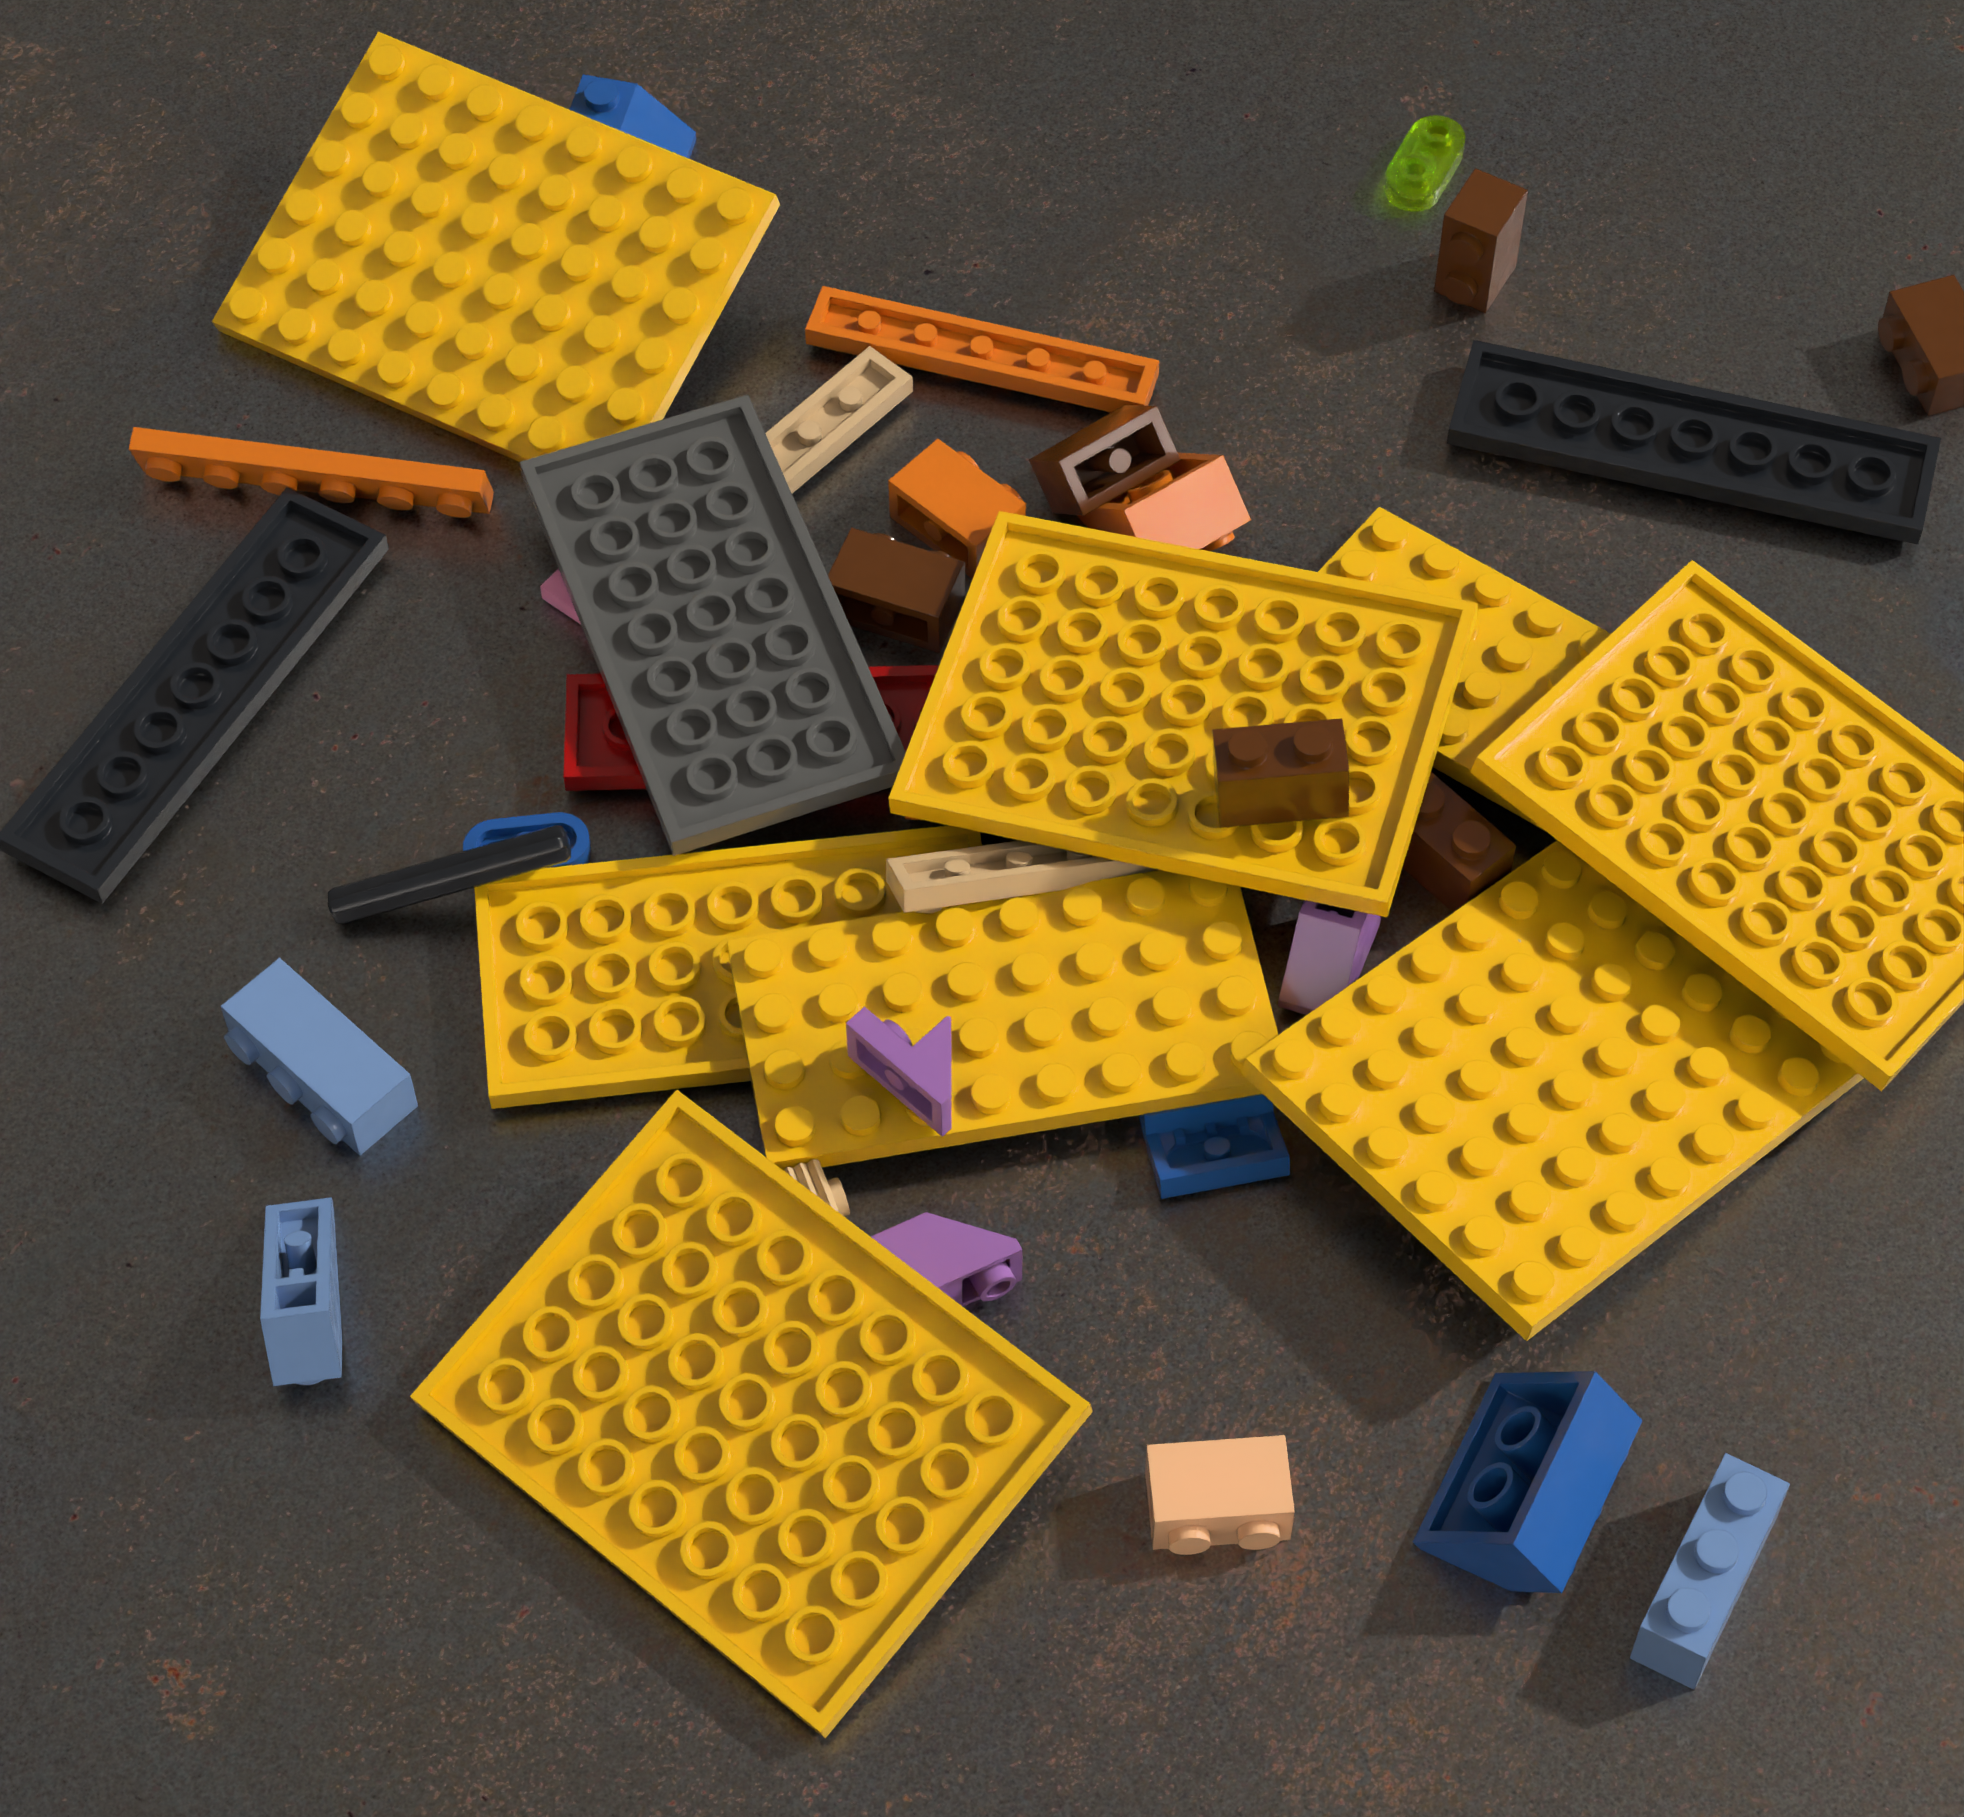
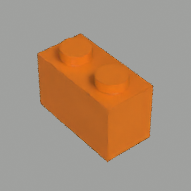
[888,438,1026,579]

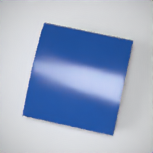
[1138,1094,1290,1199]

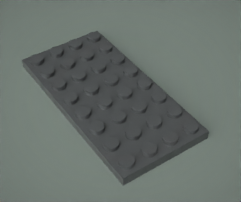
[520,394,906,856]

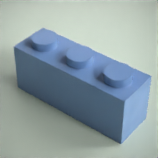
[221,957,418,1156]
[1630,1453,1790,1690]

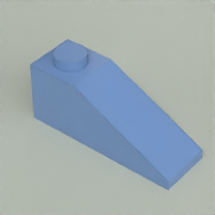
[260,1197,342,1386]

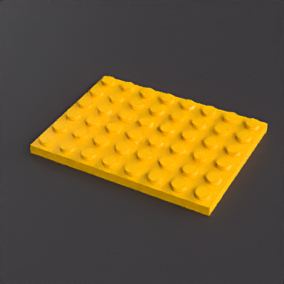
[211,32,780,462]
[888,511,1478,917]
[1470,560,1964,1091]
[1241,840,1864,1341]
[410,1089,1093,1738]

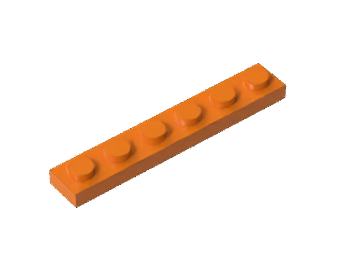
[805,286,1159,412]
[129,427,494,518]

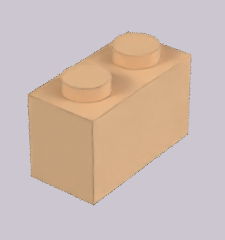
[1145,1435,1295,1555]

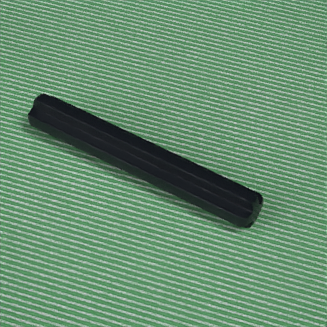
[327,825,571,925]

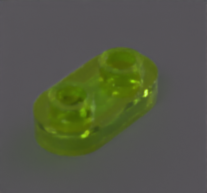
[1384,115,1465,212]

